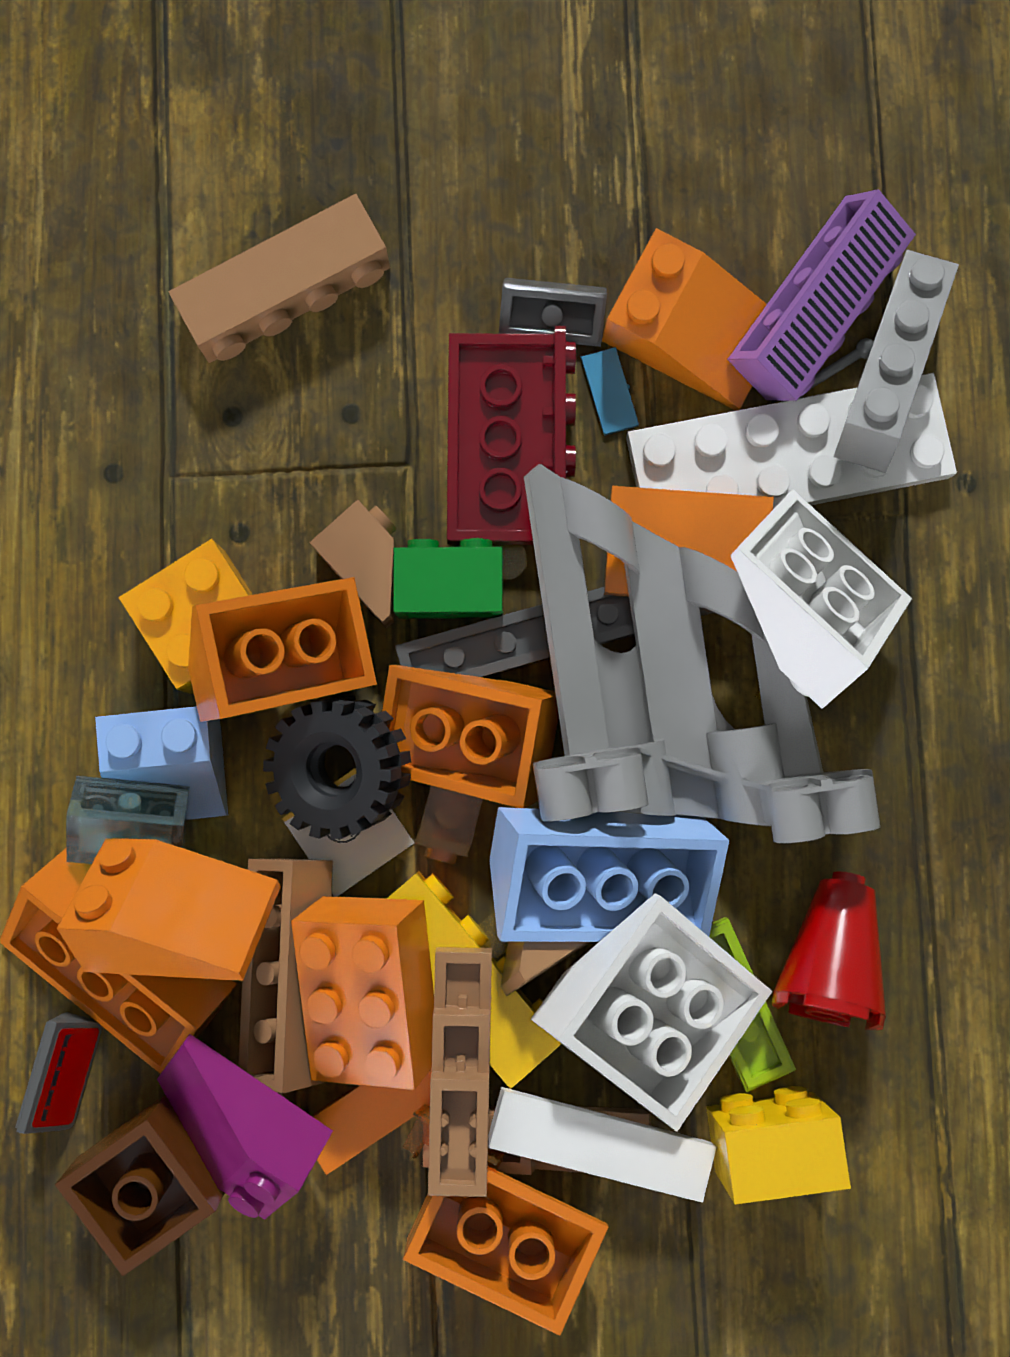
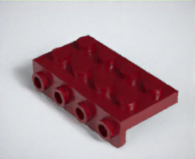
[447,326,576,545]

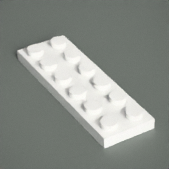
[626,373,957,509]

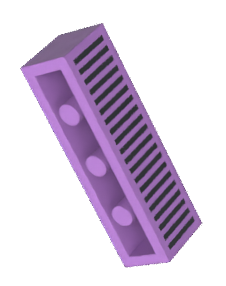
[727,189,916,401]

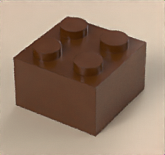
[55,1095,225,1276]

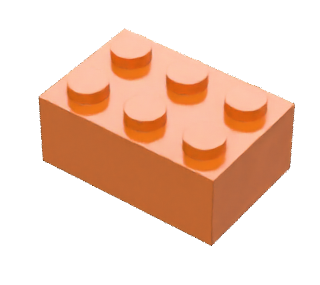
[291,896,434,1090]

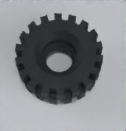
[263,696,411,840]

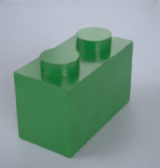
[394,538,504,619]

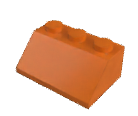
[188,577,377,722]
[403,1166,609,1336]

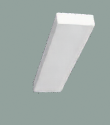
[488,1087,717,1203]

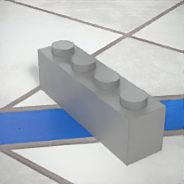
[833,250,959,473]

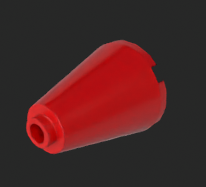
[772,871,886,1030]

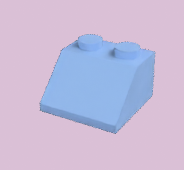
[95,706,228,827]

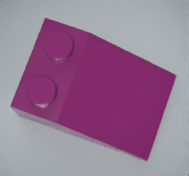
[157,1034,333,1220]

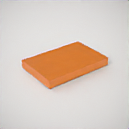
[604,486,774,597]

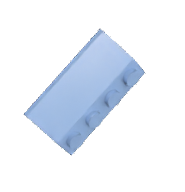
[490,807,729,942]

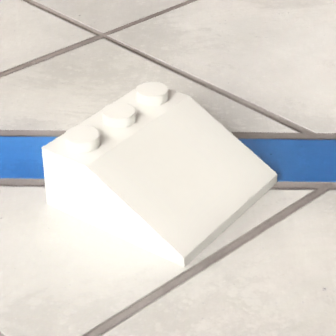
[730,489,912,708]
[531,894,772,1131]

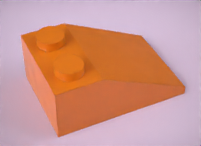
[602,228,767,411]
[382,665,559,808]
[57,838,281,981]

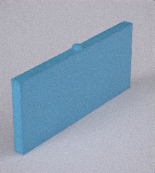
[581,347,639,436]

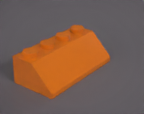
[0,847,237,1074]

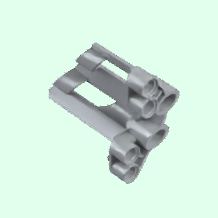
[524,464,880,843]

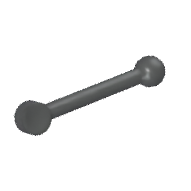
[783,338,874,402]

